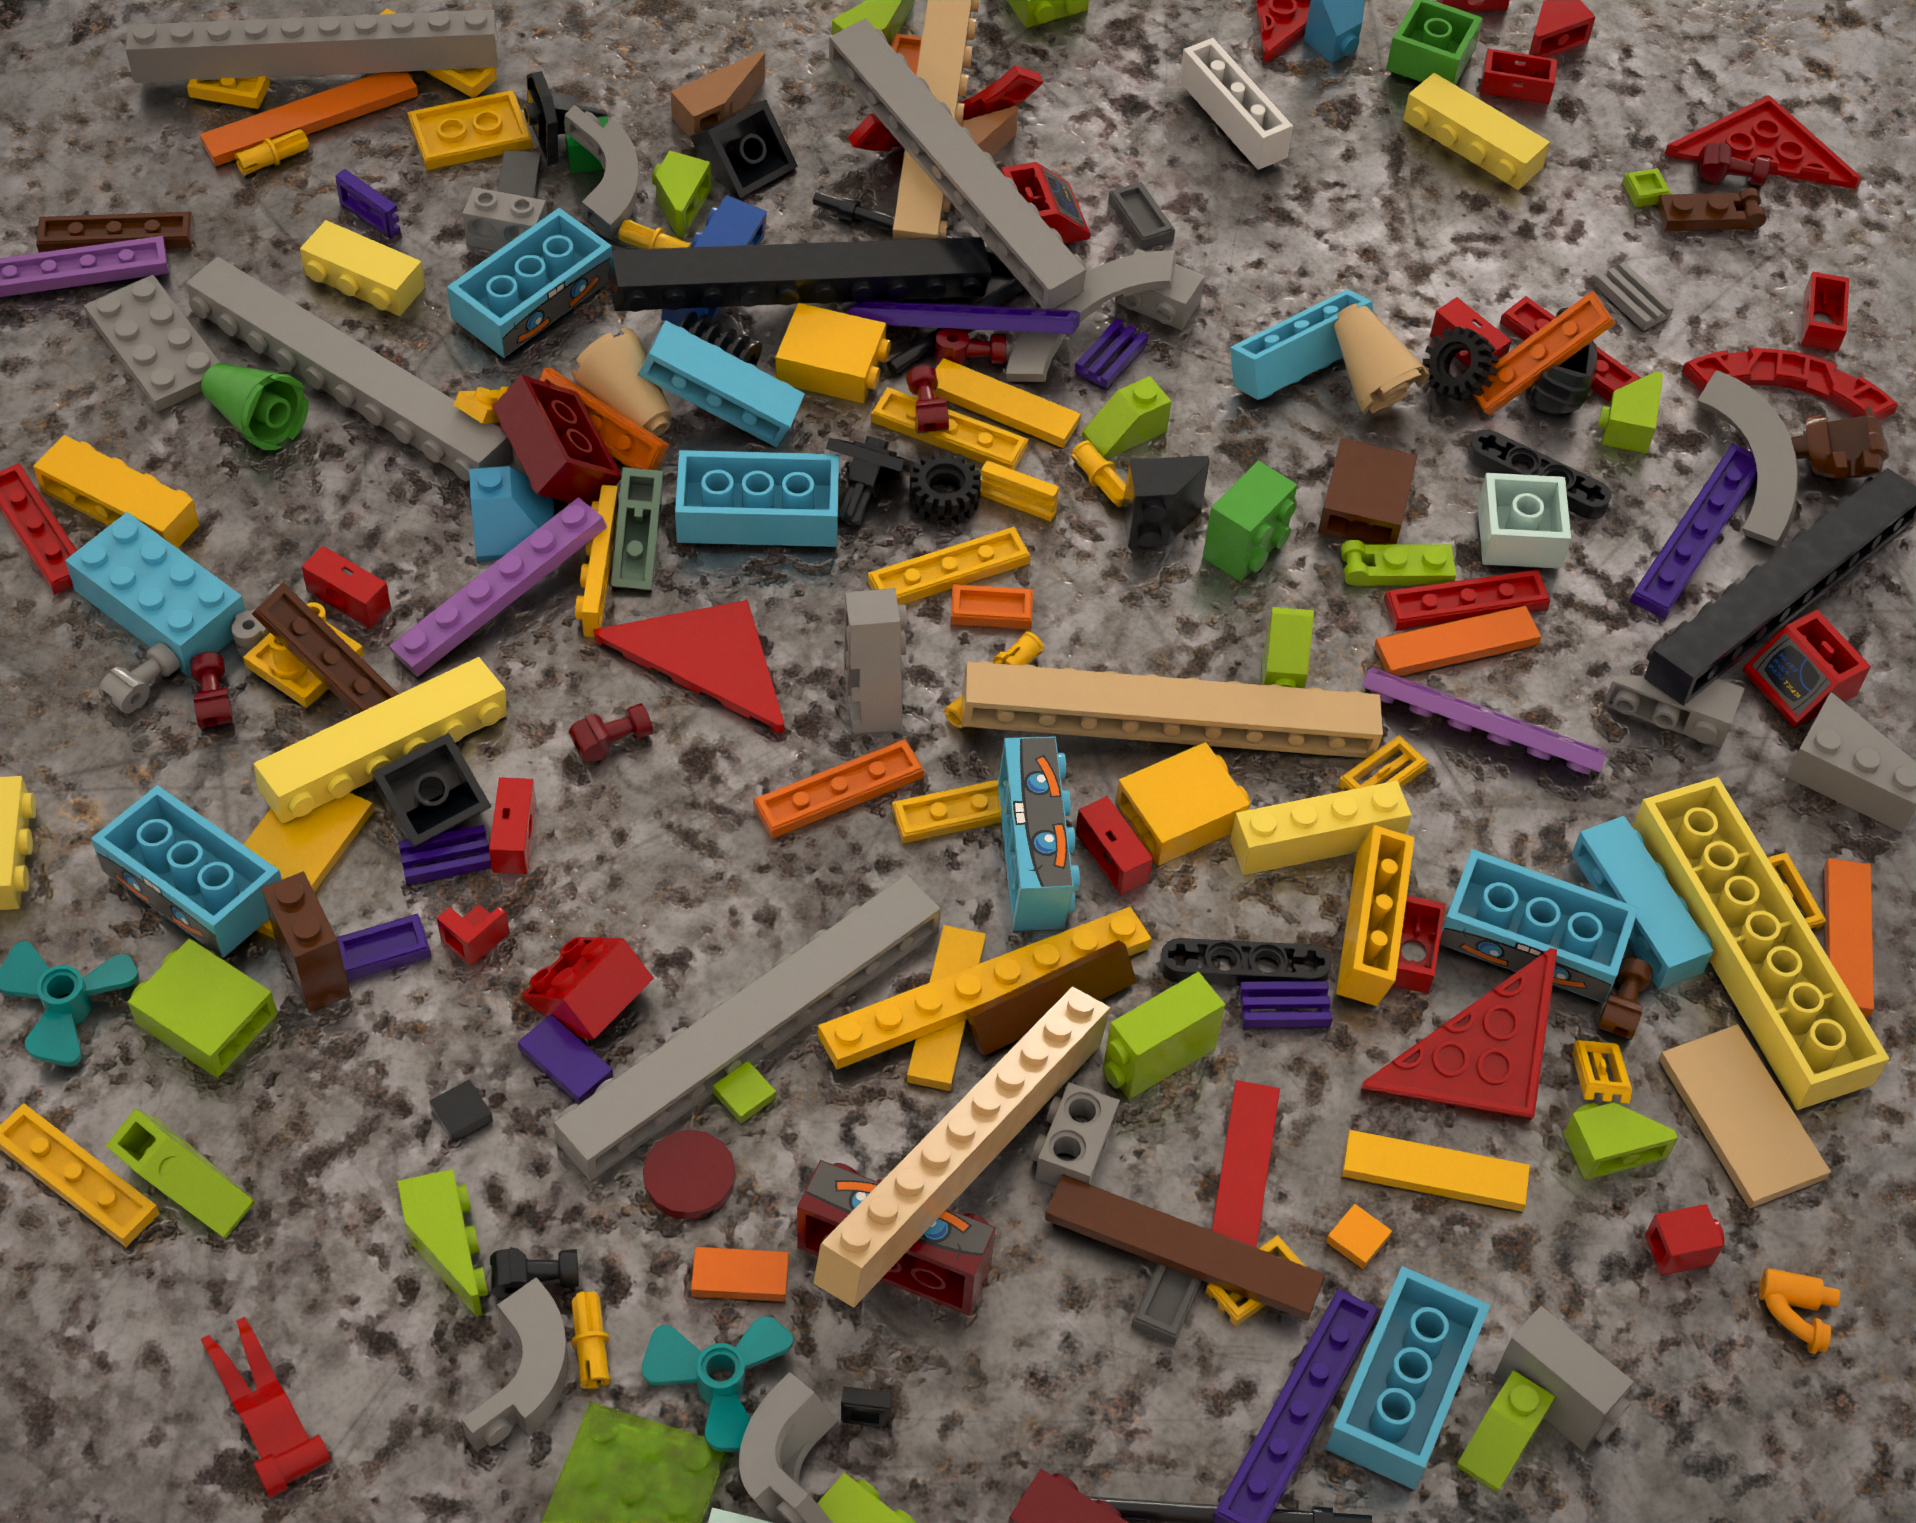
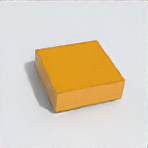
[1326,1204,1392,1270]

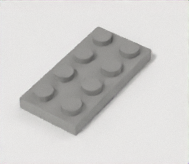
[84,274,220,412]

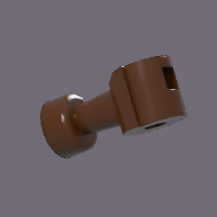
[1598,957,1653,1040]

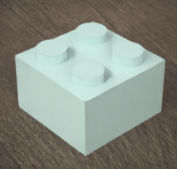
[1477,473,1571,569]

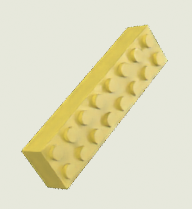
[1632,777,1890,1110]

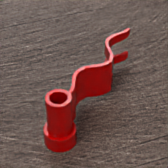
[200,1316,332,1499]

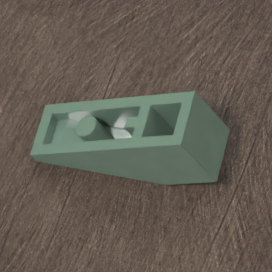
[611,467,664,591]

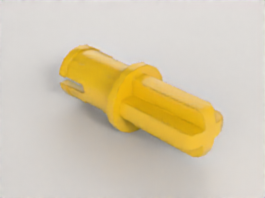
[234,129,309,176]
[618,220,692,249]
[1071,440,1126,507]
[571,1291,611,1389]

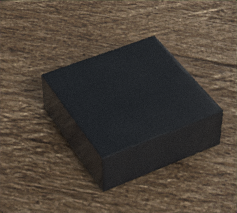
[429,1079,493,1143]
[841,1386,892,1428]

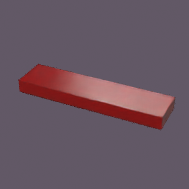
[1500,296,1641,402]
[0,463,77,594]
[1384,570,1551,631]
[1211,1080,1280,1248]

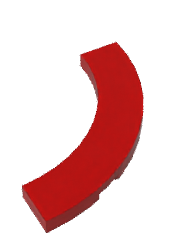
[848,65,1044,152]
[1681,348,1898,421]

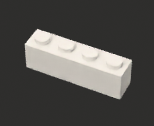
[1179,38,1293,170]

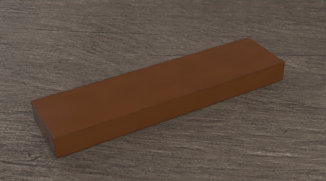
[36,212,194,253]
[252,582,399,714]
[966,940,1137,1056]

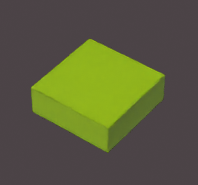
[1622,168,1672,208]
[712,1061,776,1124]

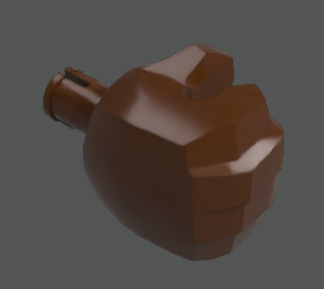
[1791,407,1889,479]

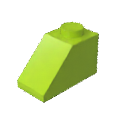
[652,150,711,238]
[1597,371,1664,454]
[1082,376,1172,460]
[1262,607,1314,688]
[1564,1102,1678,1181]
[1456,1370,1556,1493]

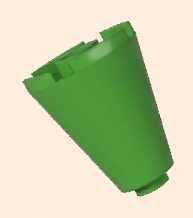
[201,363,309,450]

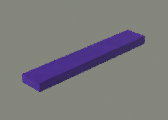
[848,301,1080,334]
[1629,443,1757,620]
[1213,1289,1381,1523]

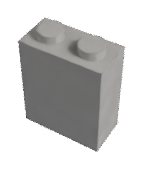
[1494,1306,1634,1452]

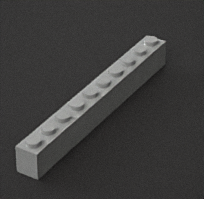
[126,10,499,83]
[829,18,1086,309]
[186,257,513,481]
[554,874,941,1182]

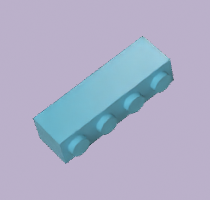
[1230,289,1373,400]
[638,320,805,448]
[1571,816,1714,990]

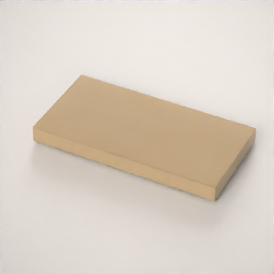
[1658,1024,1831,1209]

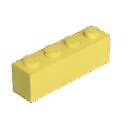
[1403,73,1550,190]
[1230,781,1412,875]

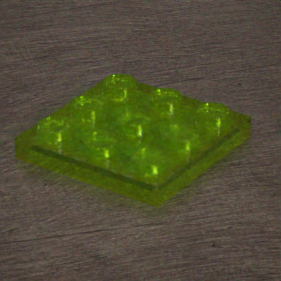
[541,1401,727,1523]

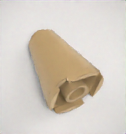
[1334,304,1430,415]
[571,328,672,437]

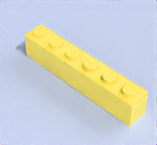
[253,657,507,824]

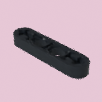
[1468,430,1611,519]
[1159,938,1332,986]

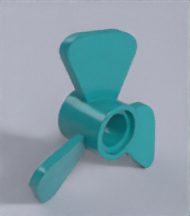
[0,941,139,1067]
[642,1316,793,1452]

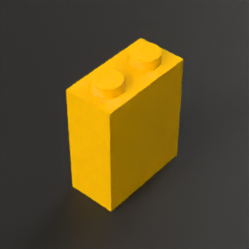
[775,303,891,404]
[1115,742,1250,866]

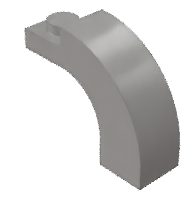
[565,105,639,240]
[461,1277,569,1452]
[739,1372,837,1523]

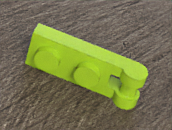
[1341,540,1457,586]

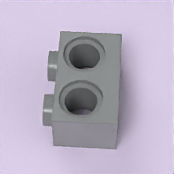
[462,187,547,251]
[1031,1082,1120,1187]

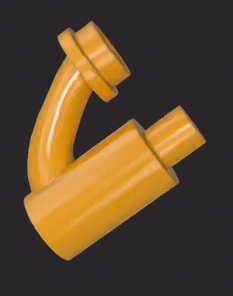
[1759,1268,1840,1354]

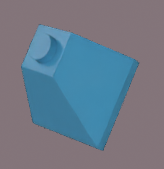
[1304,0,1365,63]
[469,466,555,562]

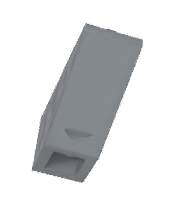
[1603,676,1745,748]

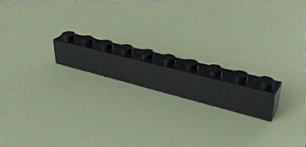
[608,237,992,312]
[1644,468,1916,706]

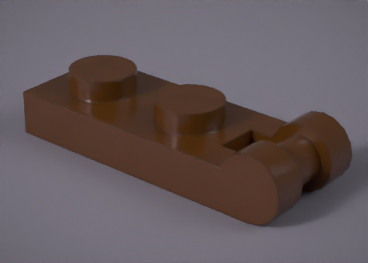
[1657,187,1767,231]

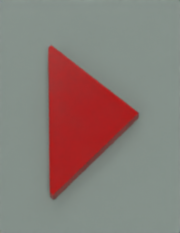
[1255,0,1311,63]
[1665,95,1862,189]
[593,600,785,734]
[1361,948,1557,1120]

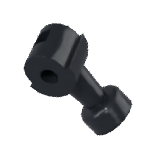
[490,1247,579,1298]

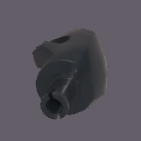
[1529,307,1597,416]

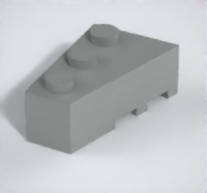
[843,588,907,734]
[1786,692,1916,833]

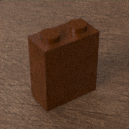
[1318,438,1418,545]
[261,871,351,1013]

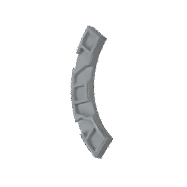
[1005,250,1176,382]
[1697,370,1800,547]

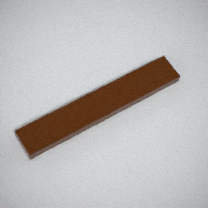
[1045,1175,1325,1321]

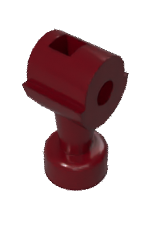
[1699,142,1770,187]
[935,328,1006,365]
[906,365,949,434]
[190,652,234,729]
[568,703,653,763]

